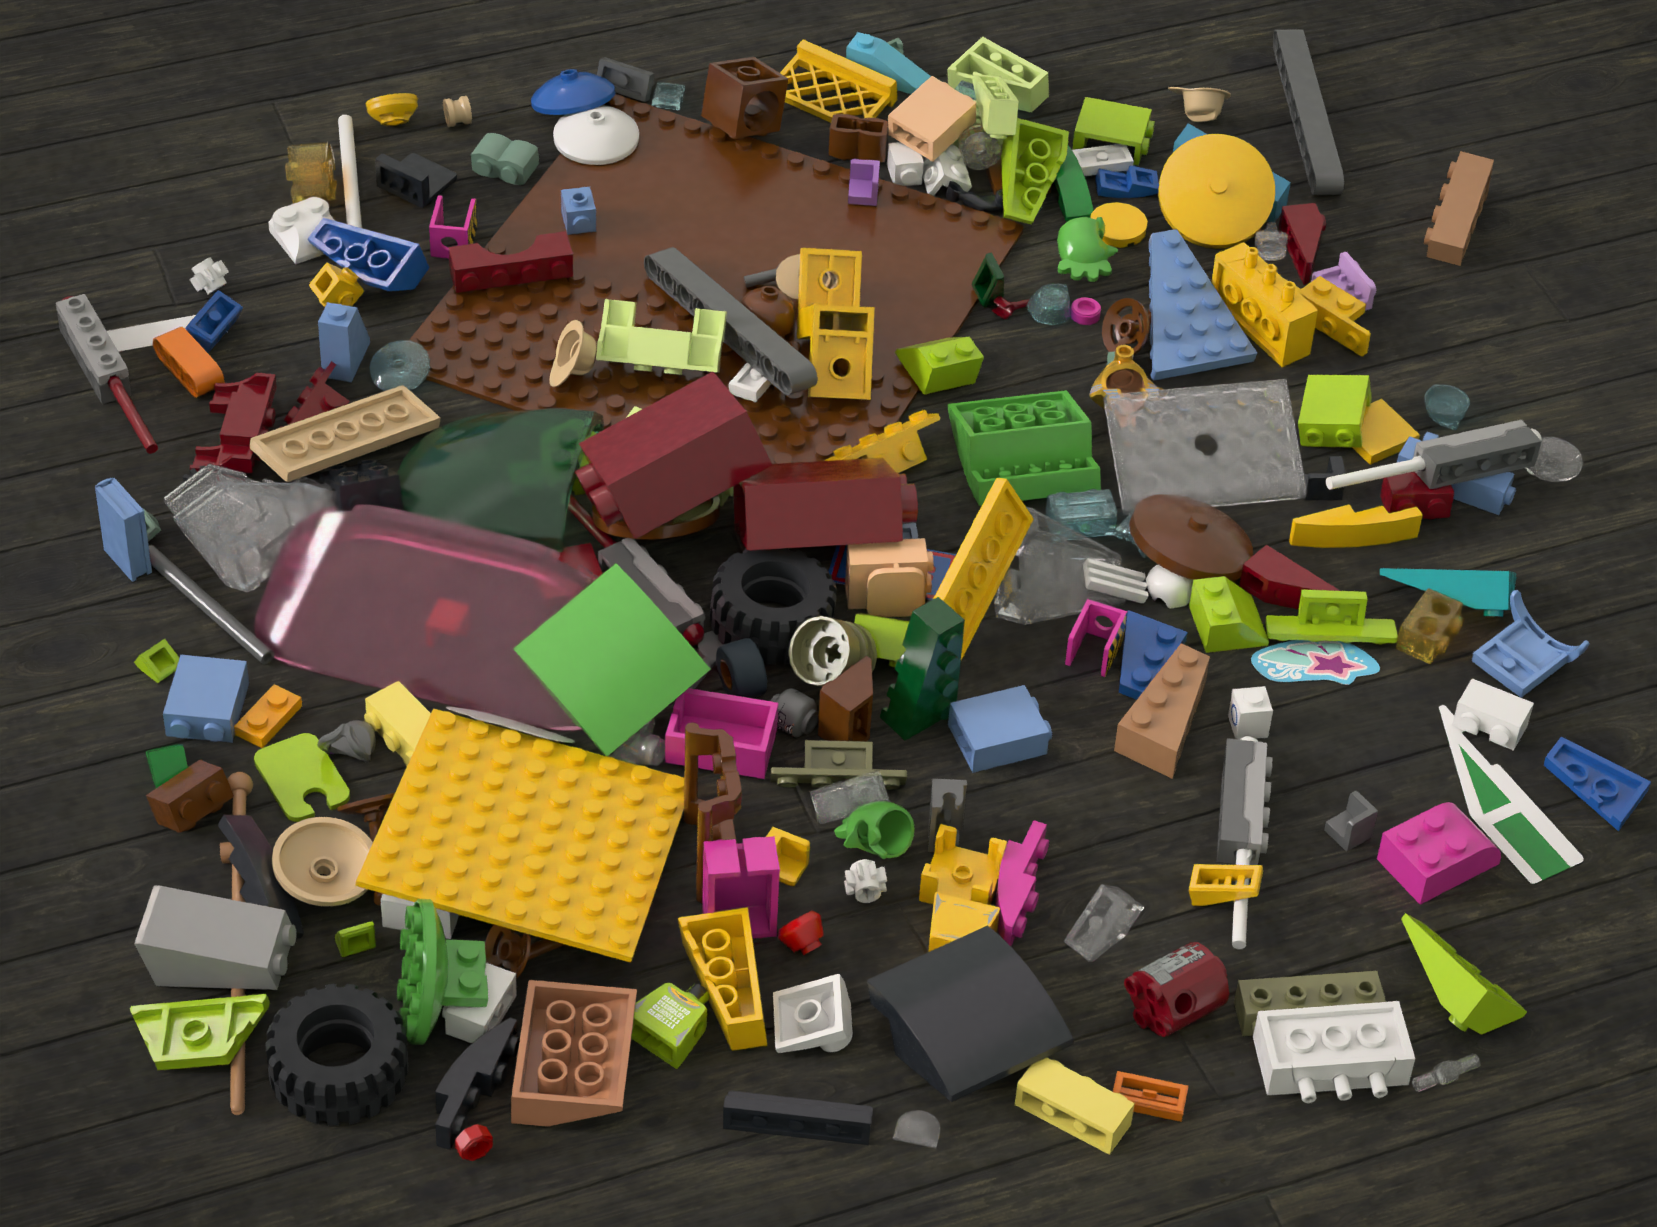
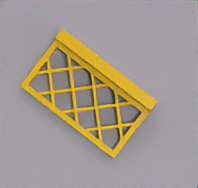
[780,40,897,123]

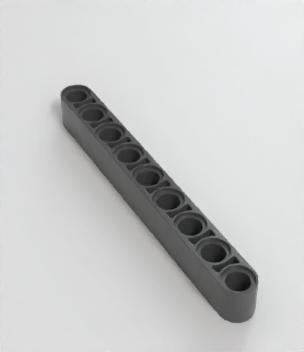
[1273,29,1344,195]
[644,247,818,396]

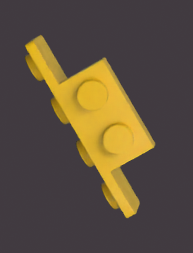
[1282,276,1371,356]
[825,410,940,473]

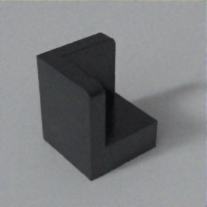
[1301,456,1345,500]

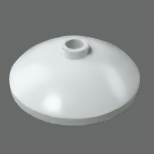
[553,105,639,165]

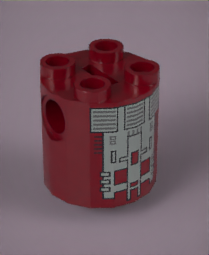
[1124,942,1230,1037]

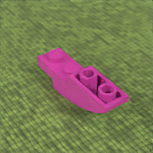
[996,820,1049,946]

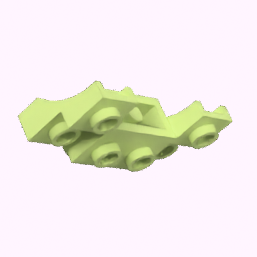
[596,299,727,375]

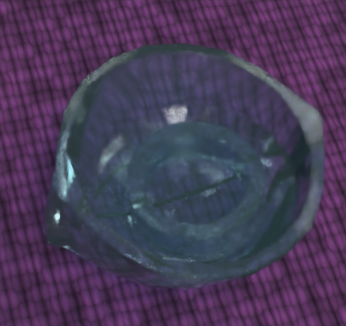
[1027,283,1071,325]
[1424,384,1470,430]

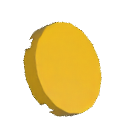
[1090,202,1148,248]

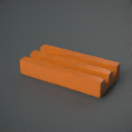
[1113,1071,1188,1122]

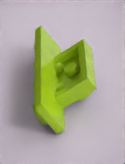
[1265,590,1398,644]

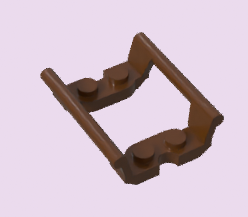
[684,722,742,903]

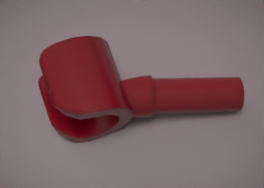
[992,296,1033,319]

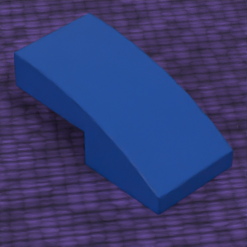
[1095,165,1159,198]

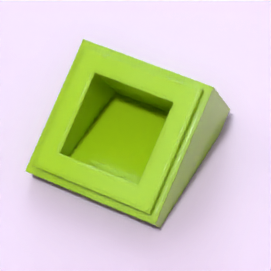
[134,639,179,683]
[335,921,376,957]

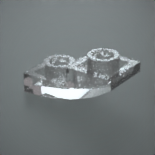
[810,770,889,824]

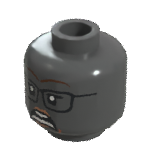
[771,688,819,738]

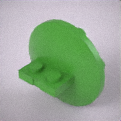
[397,899,488,1045]

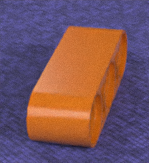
[153,327,225,398]

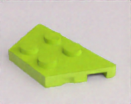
[130,994,270,1070]

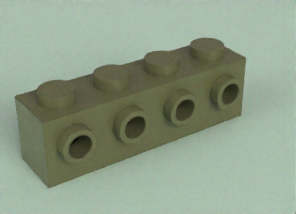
[1234,971,1386,1036]

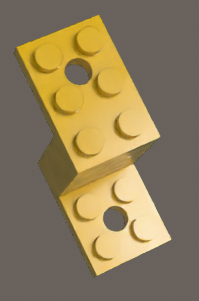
[797,248,875,400]

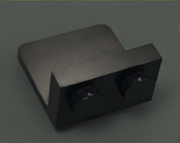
[320,459,403,523]

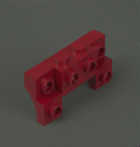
[190,373,277,473]

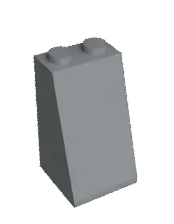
[134,886,296,990]

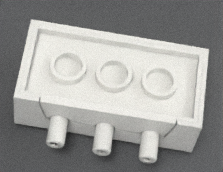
[1253,1001,1415,1103]

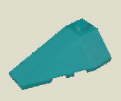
[1380,568,1516,616]

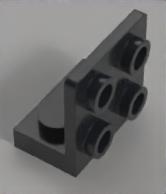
[375,153,457,208]

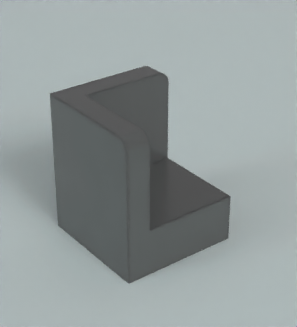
[1324,791,1378,852]

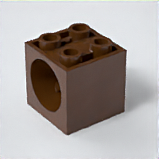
[701,57,788,140]

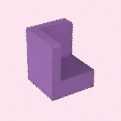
[848,159,880,206]

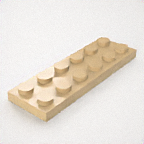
[250,385,440,482]

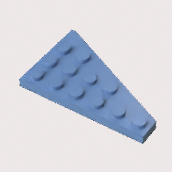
[1149,229,1257,381]

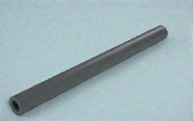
[149,545,274,665]

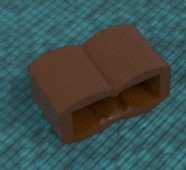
[829,114,889,162]

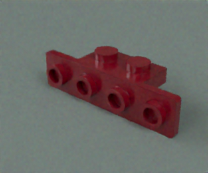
[279,361,350,428]

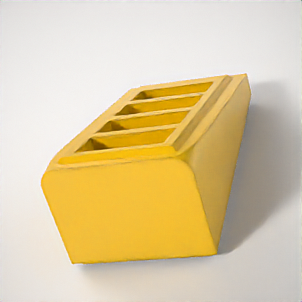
[1189,864,1263,906]

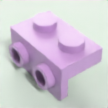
[1311,252,1376,311]

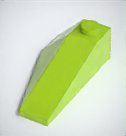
[1001,118,1069,224]

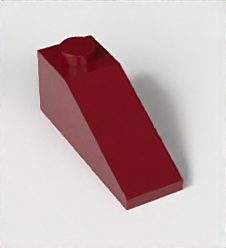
[1278,203,1326,285]

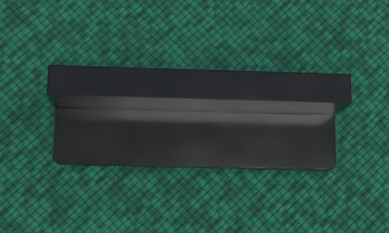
[723,1091,873,1145]

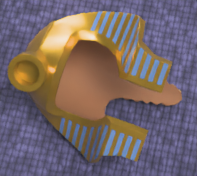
[1089,345,1167,441]

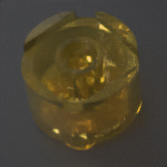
[285,142,337,204]

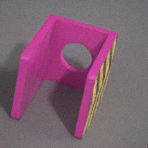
[429,195,477,258]
[1065,599,1127,677]

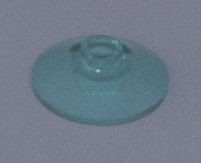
[370,340,430,391]

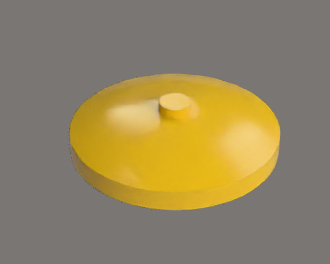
[1158,134,1275,249]

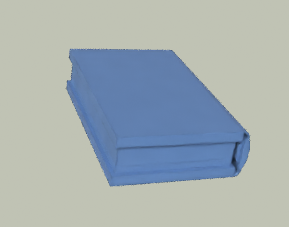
[95,478,152,582]

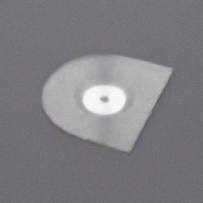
[893,1110,940,1149]

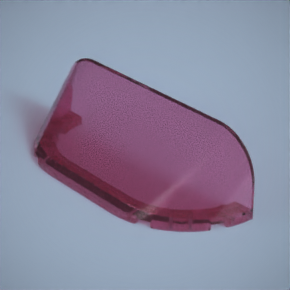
[254,505,598,731]

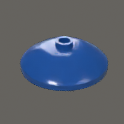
[531,69,615,115]

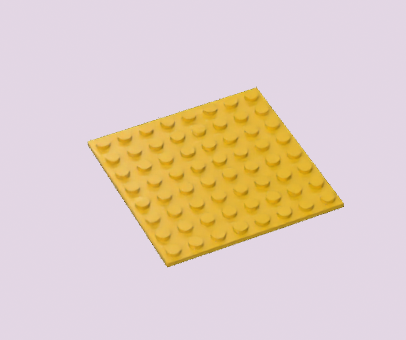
[355,708,684,963]

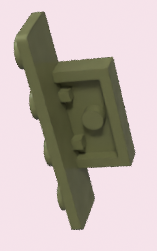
[770,740,907,790]

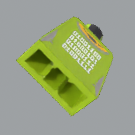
[631,983,710,1069]

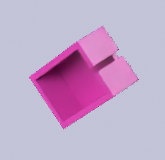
[665,688,778,779]
[702,836,780,938]

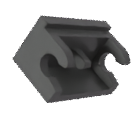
[928,778,967,852]

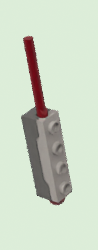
[56,294,158,454]
[553,484,705,646]

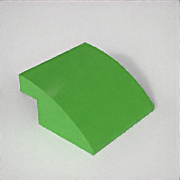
[948,390,1101,506]
[513,563,711,756]

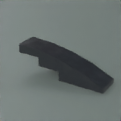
[218,815,304,938]

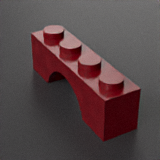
[448,231,573,293]

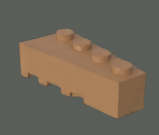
[1424,151,1494,266]
[1114,643,1210,779]

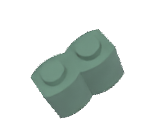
[471,133,539,185]

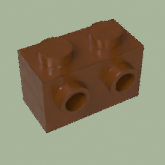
[146,760,234,833]

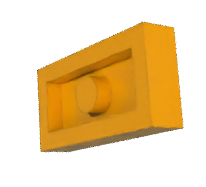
[234,684,302,748]

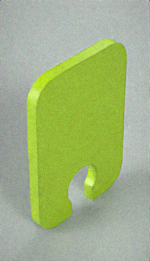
[254,733,350,822]

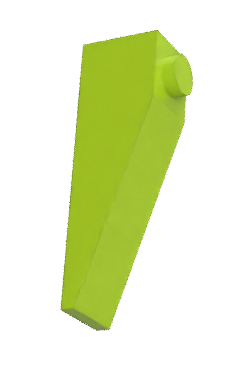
[1401,913,1527,1035]

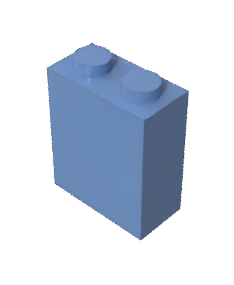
[163,655,249,743]
[948,685,1052,773]

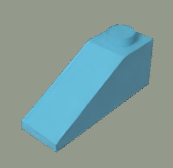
[846,32,931,94]

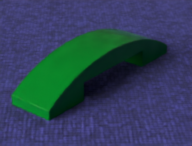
[1054,146,1094,222]

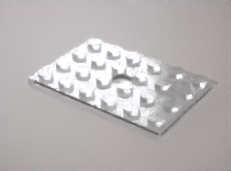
[1103,379,1308,515]

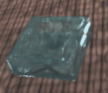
[652,82,685,110]

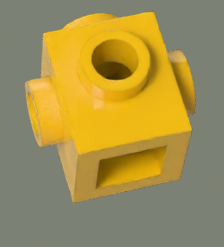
[309,262,364,307]

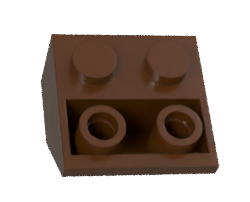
[818,656,873,742]

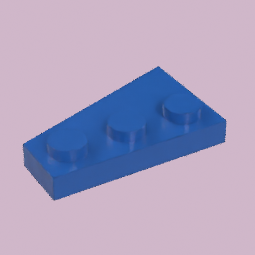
[1119,610,1187,700]
[1544,737,1651,831]

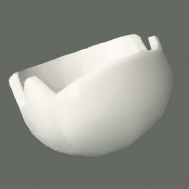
[1146,565,1193,608]

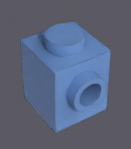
[561,187,596,235]

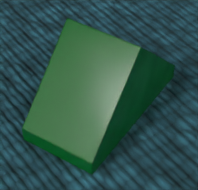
[146,744,188,789]

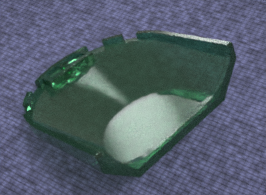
[398,408,604,552]

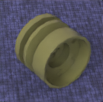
[789,616,877,686]

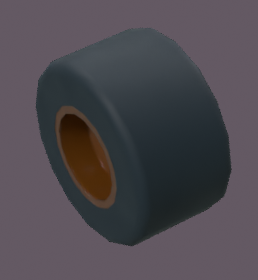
[716,638,767,698]

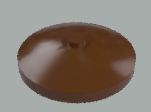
[1129,494,1253,581]
[592,495,720,539]

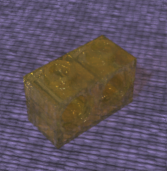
[1396,588,1464,664]

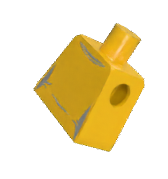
[928,892,1000,952]

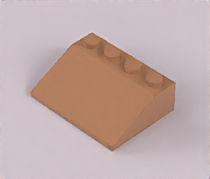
[511,980,637,1127]

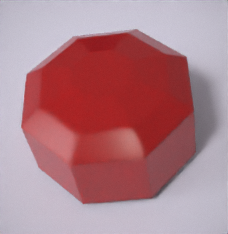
[455,1124,493,1161]

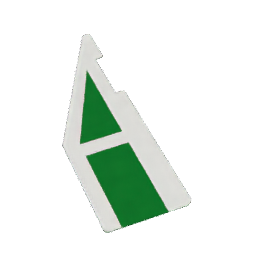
[1439,705,1583,884]

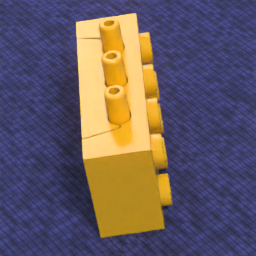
[1212,242,1318,367]

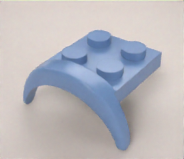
[1472,590,1589,698]

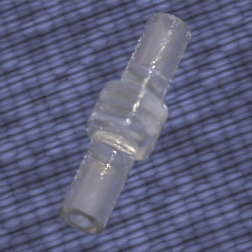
[1412,1053,1480,1092]

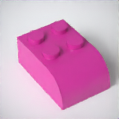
[1377,802,1501,905]

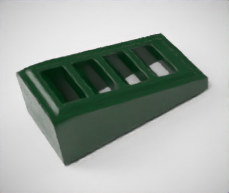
[971,252,1004,308]

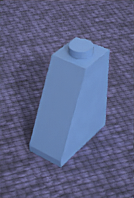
[318,302,370,382]

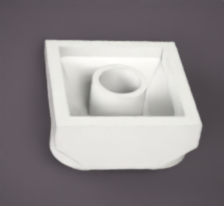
[268,197,335,264]
[773,974,853,1053]

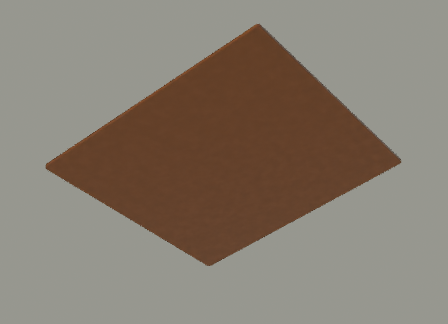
[393,94,1024,464]

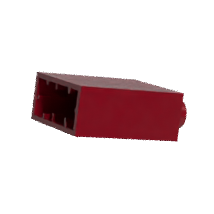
[574,372,772,539]
[733,458,918,550]

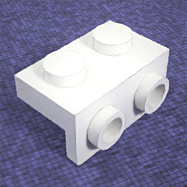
[921,144,972,196]

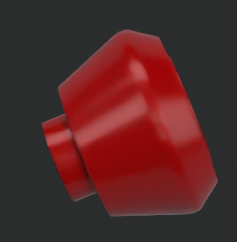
[778,910,824,955]

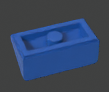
[185,290,243,353]

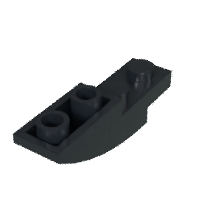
[435,1018,520,1150]

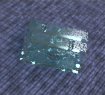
[1046,489,1117,540]

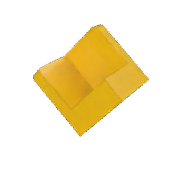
[766,827,810,886]

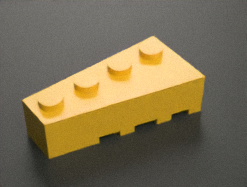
[678,907,767,1051]

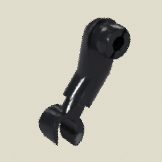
[946,181,1004,212]

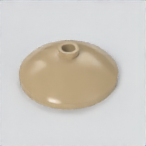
[272,817,373,906]

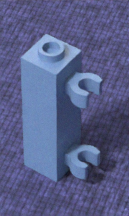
[1397,432,1516,515]

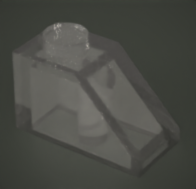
[1064,884,1144,962]

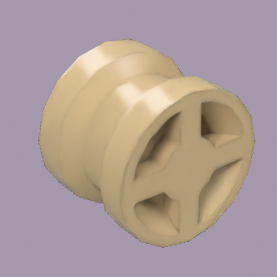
[443,96,472,127]

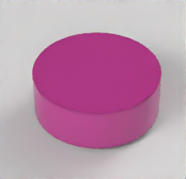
[1070,297,1101,325]

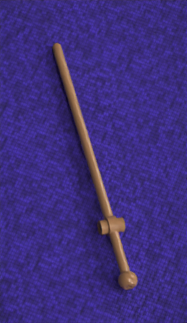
[220,772,253,1115]

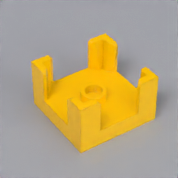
[919,824,1007,905]

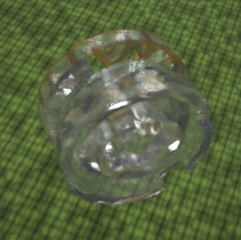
[958,124,1002,170]

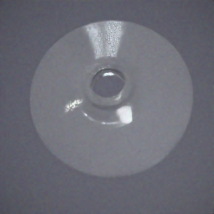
[1525,437,1583,482]

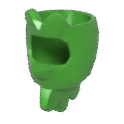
[1057,217,1118,282]
[834,801,914,859]

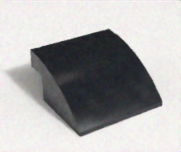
[867,925,1074,1102]

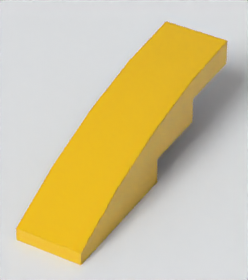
[1289,505,1423,548]

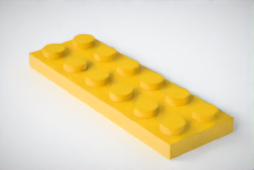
[933,478,1034,660]

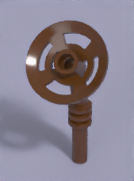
[1102,298,1151,356]
[336,793,395,905]
[485,925,569,979]

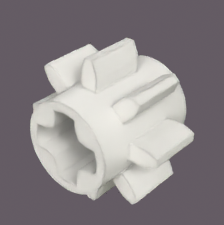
[189,257,229,294]
[844,859,887,903]

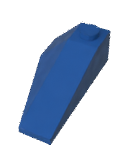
[308,218,430,291]

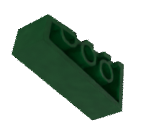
[880,597,965,741]

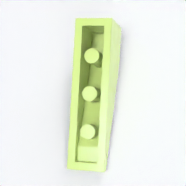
[972,75,1019,139]

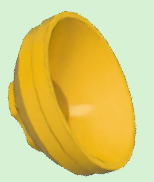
[365,93,418,126]

